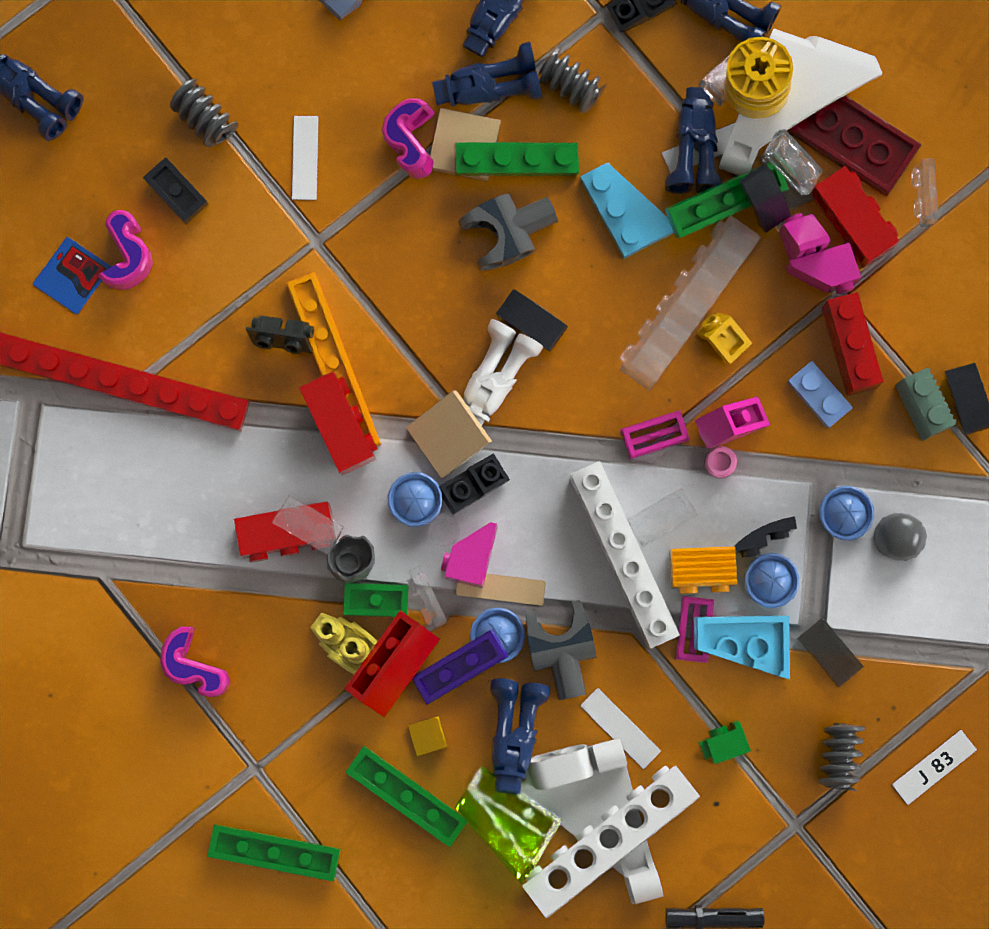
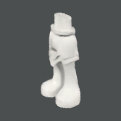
[463,319,543,426]

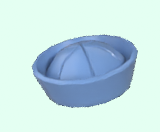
[388,472,442,527]
[820,486,874,540]
[744,553,800,608]
[470,608,525,663]

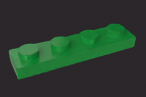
[454,142,579,176]
[665,160,789,238]
[345,746,468,847]
[207,824,341,882]

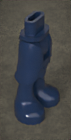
[462,0,524,57]
[680,0,782,42]
[432,42,542,107]
[0,54,84,141]
[665,87,723,194]
[490,678,550,795]

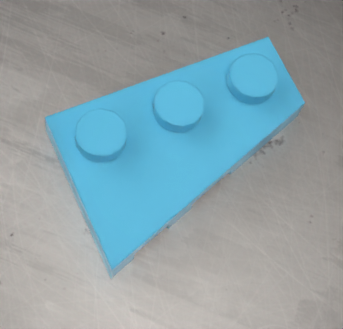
[580,162,673,259]
[694,615,790,680]

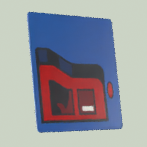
[33,237,111,314]

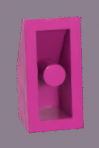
[779,213,830,260]
[786,243,861,295]
[695,397,770,449]
[441,522,498,588]

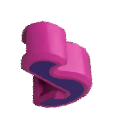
[382,99,435,179]
[98,210,153,290]
[160,627,230,697]

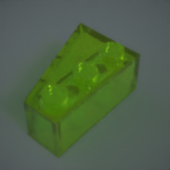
[455,766,562,885]

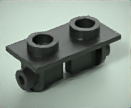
[246,315,315,354]

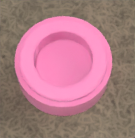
[705,446,737,479]

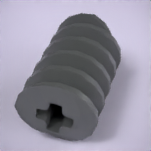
[538,47,606,113]
[170,79,238,147]
[818,723,865,791]

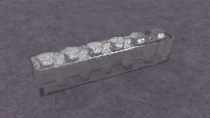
[619,216,761,391]

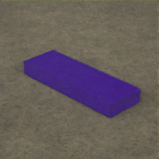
[412,629,509,705]

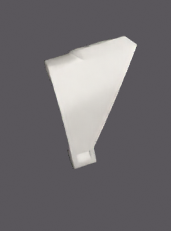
[719,29,882,176]
[520,738,664,904]

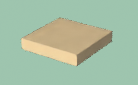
[430,108,501,181]
[406,390,492,478]

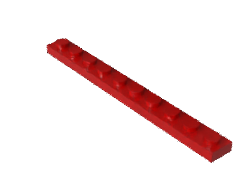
[0,332,250,432]

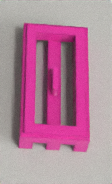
[620,410,690,460]
[675,596,714,663]

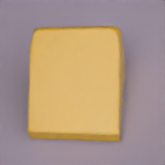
[408,716,448,756]

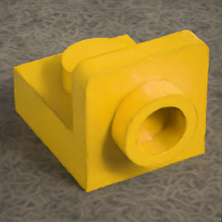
[697,313,752,364]

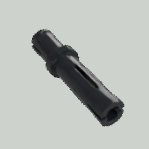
[665,905,765,929]

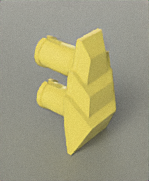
[310,612,378,675]

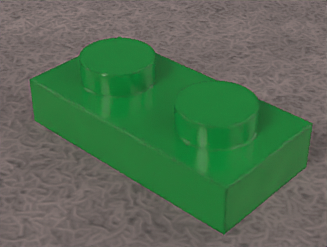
[343,583,409,617]

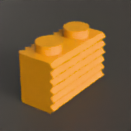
[669,546,737,594]

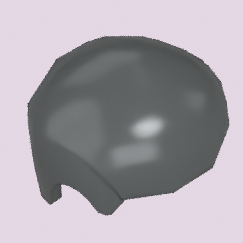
[874,513,927,561]
[326,534,375,583]

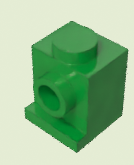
[698,721,751,764]

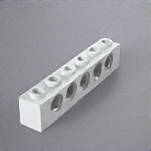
[570,461,680,650]
[522,765,700,918]

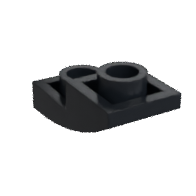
[606,0,678,33]
[739,163,791,233]
[496,289,568,352]
[945,363,989,435]
[439,453,510,515]
[734,516,797,558]

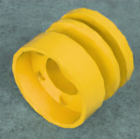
[725,37,793,119]

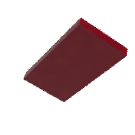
[786,95,922,197]

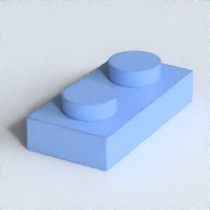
[787,361,853,429]

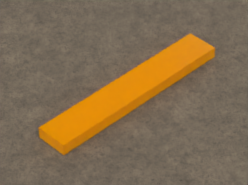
[286,272,381,446]

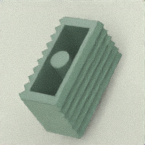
[895,368,957,441]

